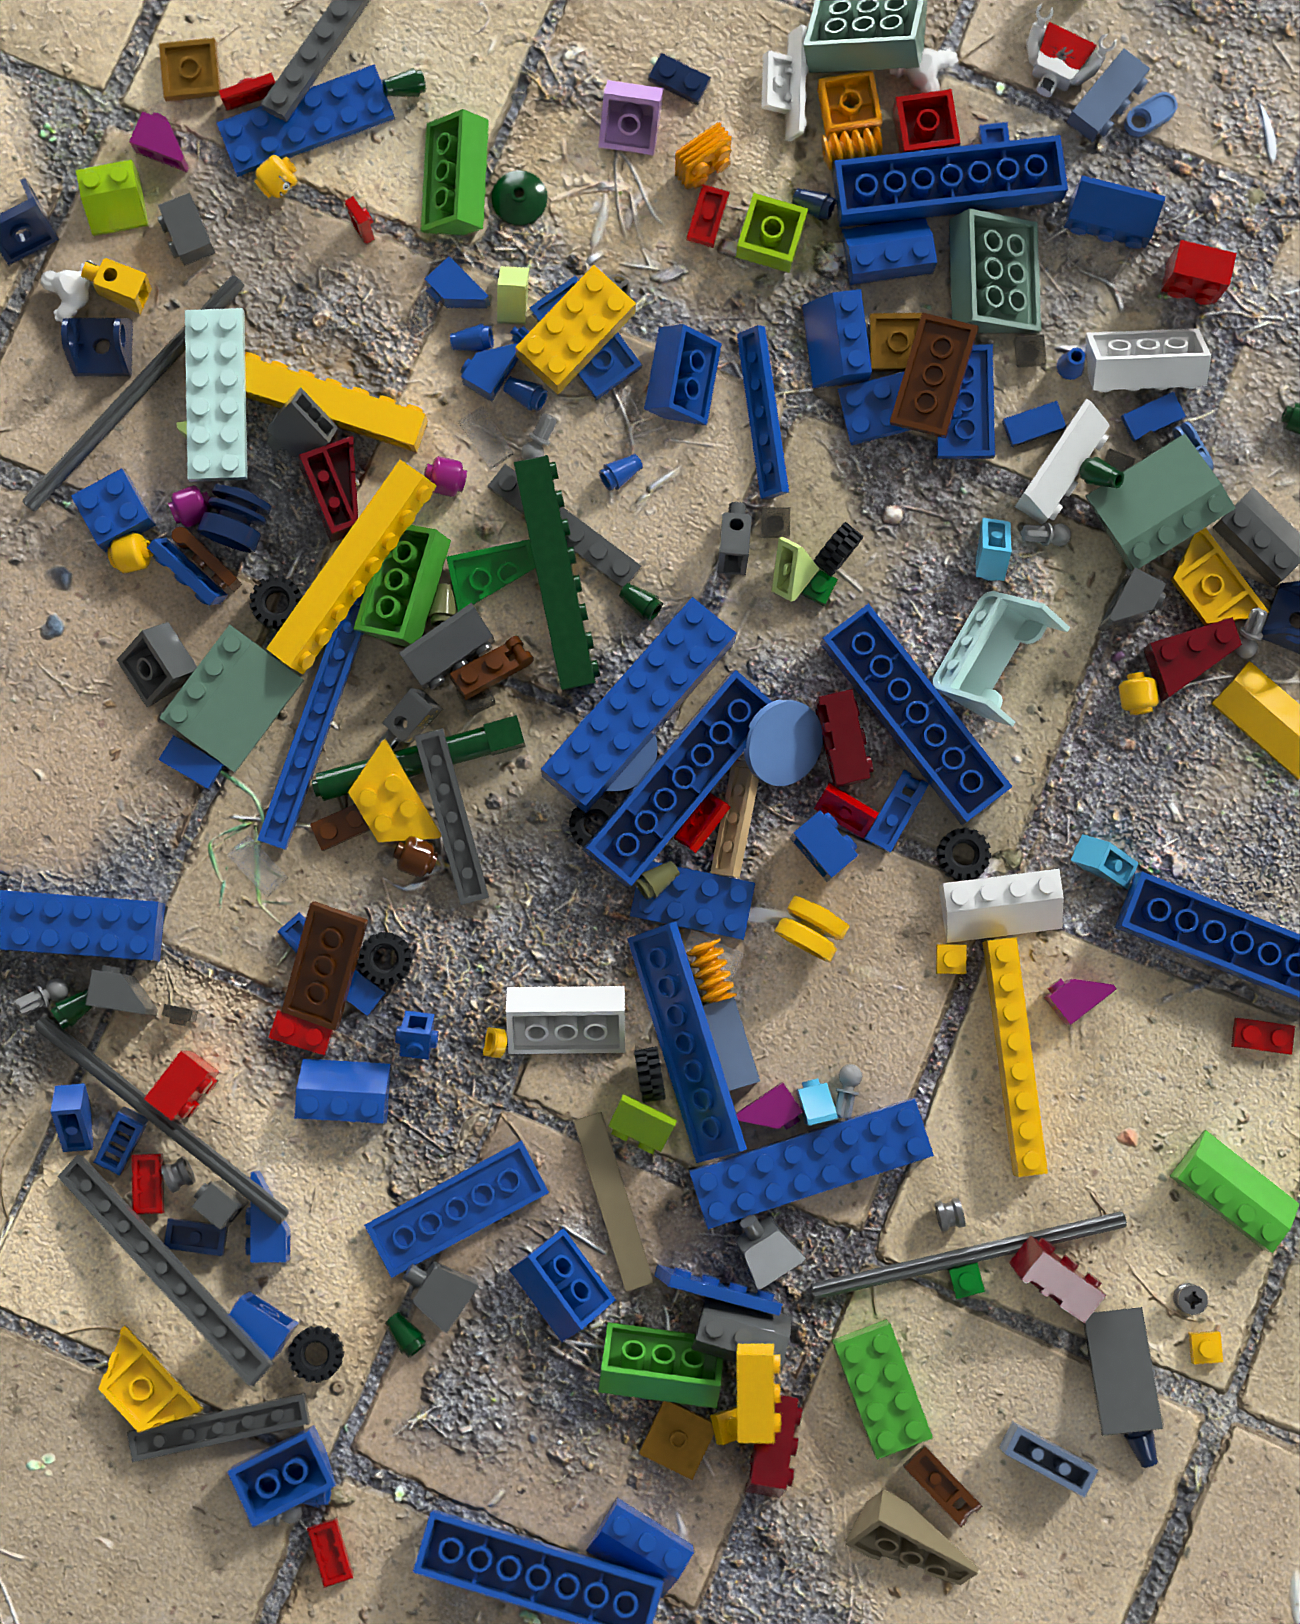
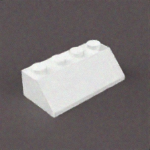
[1086,328,1211,392]
[1015,399,1110,524]
[939,869,1064,943]
[506,986,625,1054]

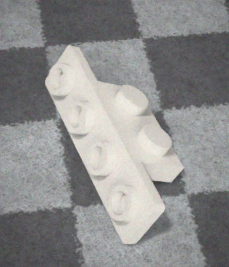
[761,24,808,142]

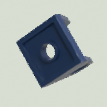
[0,177,59,265]
[61,318,133,377]
[1261,581,1300,654]

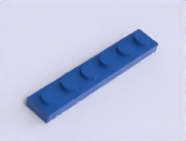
[737,325,789,500]

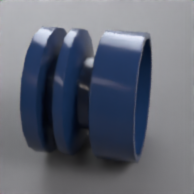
[197,484,272,554]

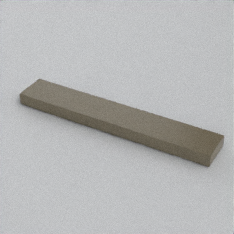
[573,1112,654,1292]

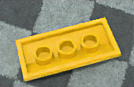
[1211,661,1300,780]

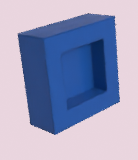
[978,122,1010,144]

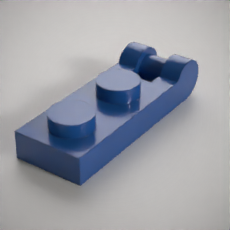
[865,769,929,854]

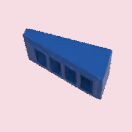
[93,1107,149,1176]

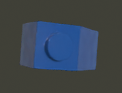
[424,256,490,309]
[460,343,519,402]
[50,1083,93,1152]

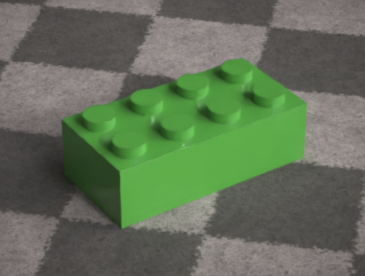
[832,1319,933,1460]

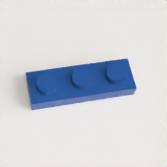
[147,538,228,606]

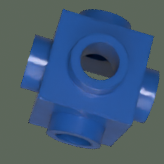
[395,1010,439,1060]

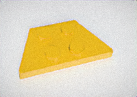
[1171,527,1269,626]
[348,738,442,842]
[98,1325,204,1433]

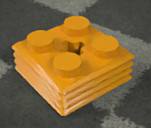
[817,71,883,139]
[675,122,732,189]

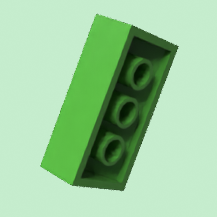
[421,109,489,235]
[353,525,451,647]
[1170,1130,1300,1253]
[598,1322,723,1408]

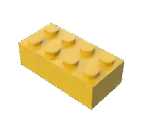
[515,265,636,394]

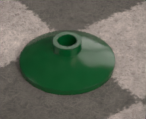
[491,170,548,226]

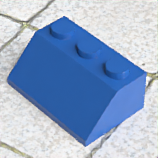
[1063,175,1166,249]
[841,218,937,285]
[802,289,872,388]
[644,324,722,425]
[294,1059,391,1124]
[509,1228,616,1342]
[227,1425,336,1527]
[586,1497,694,1599]

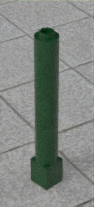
[312,715,526,801]

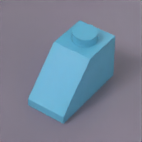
[976,517,1012,581]
[1071,834,1139,889]
[796,1078,838,1125]

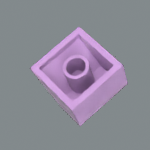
[598,80,663,155]

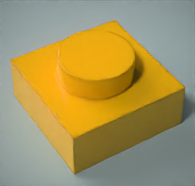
[936,944,967,974]
[1188,1331,1223,1364]
[710,1407,738,1445]

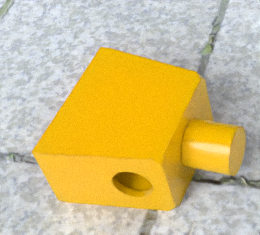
[81,258,152,315]

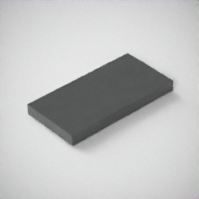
[1083,1307,1163,1436]

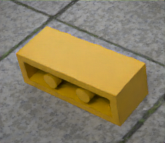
[737,1344,781,1443]

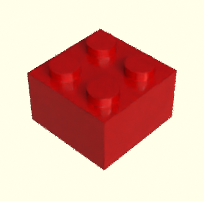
[892,89,961,153]
[1160,240,1237,305]
[144,1051,219,1121]

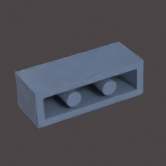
[1067,48,1151,142]
[703,997,760,1091]
[999,1421,1099,1498]

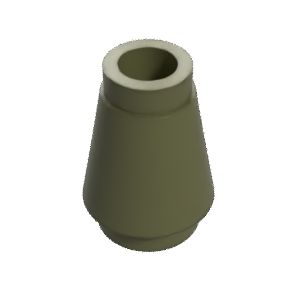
[429,584,457,627]
[635,861,680,900]

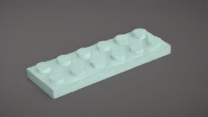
[185,308,247,482]

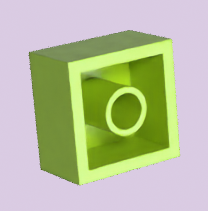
[736,193,808,273]

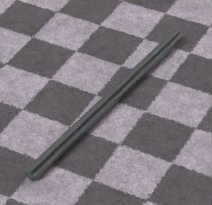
[23,275,244,511]
[35,1016,289,1224]
[810,1211,1127,1300]

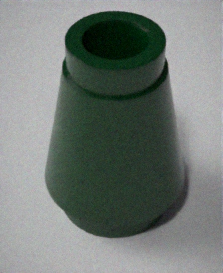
[382,68,426,97]
[1080,457,1124,489]
[619,583,663,622]
[51,989,92,1029]
[385,1312,427,1358]

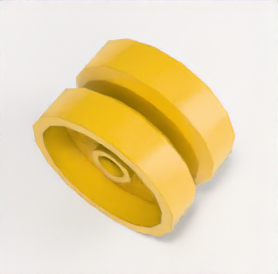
[774,895,850,963]

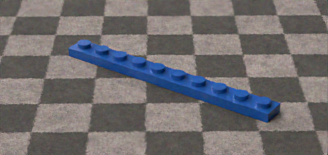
[257,585,367,850]

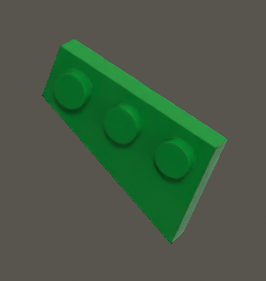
[446,539,536,612]

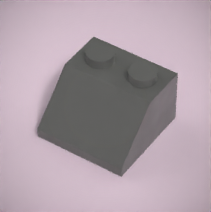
[1098,568,1166,632]
[117,622,197,707]
[86,965,158,1015]

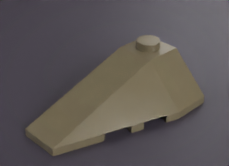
[845,1489,979,1585]

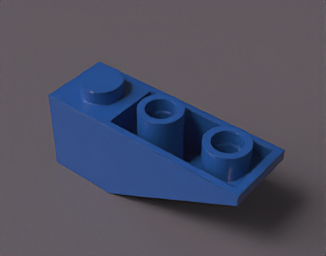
[245,1171,291,1263]

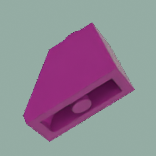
[129,111,189,173]
[1044,978,1117,1025]
[736,1082,803,1130]

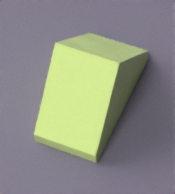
[497,266,529,325]
[772,537,819,601]

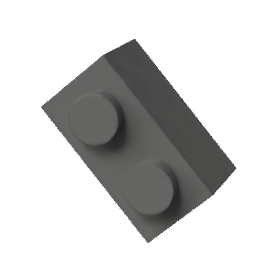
[157,193,216,266]
[192,1180,249,1230]

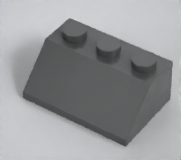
[1212,487,1300,587]
[399,603,495,690]
[691,1296,792,1375]

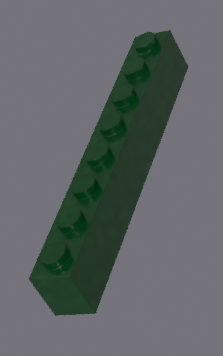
[514,455,600,691]

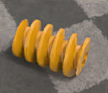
[821,126,883,170]
[686,938,737,1003]

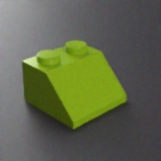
[76,159,149,236]
[608,1094,677,1154]

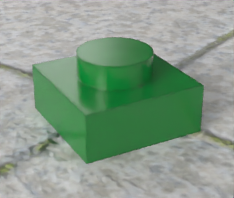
[800,570,838,606]
[948,1262,985,1299]

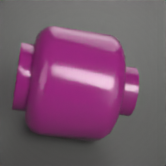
[424,456,467,497]
[168,485,211,527]

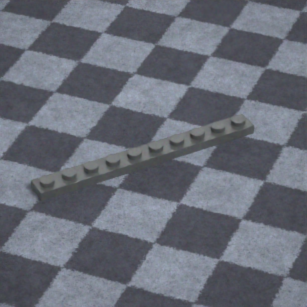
[57,1155,274,1386]

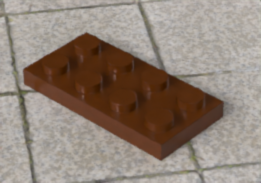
[890,312,978,438]
[281,901,368,1031]

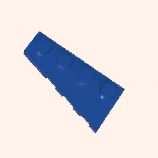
[654,1264,782,1315]

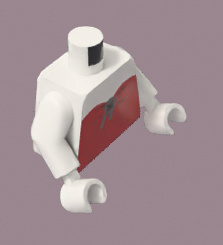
[1027,4,1117,97]

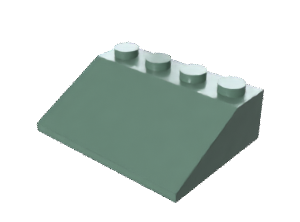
[803,0,928,73]
[949,209,1041,333]
[1085,434,1236,570]
[159,624,304,773]

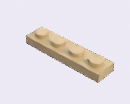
[710,761,759,878]

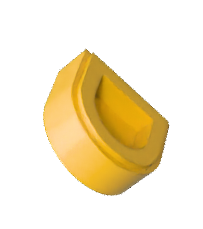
[483,1027,507,1058]

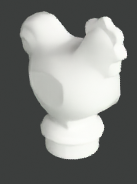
[890,48,958,93]
[40,260,94,323]

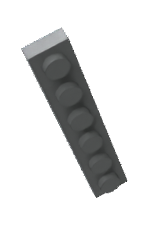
[261,0,371,122]
[488,464,641,589]
[414,728,489,905]
[127,1393,311,1462]

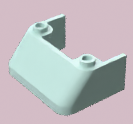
[933,591,1070,727]

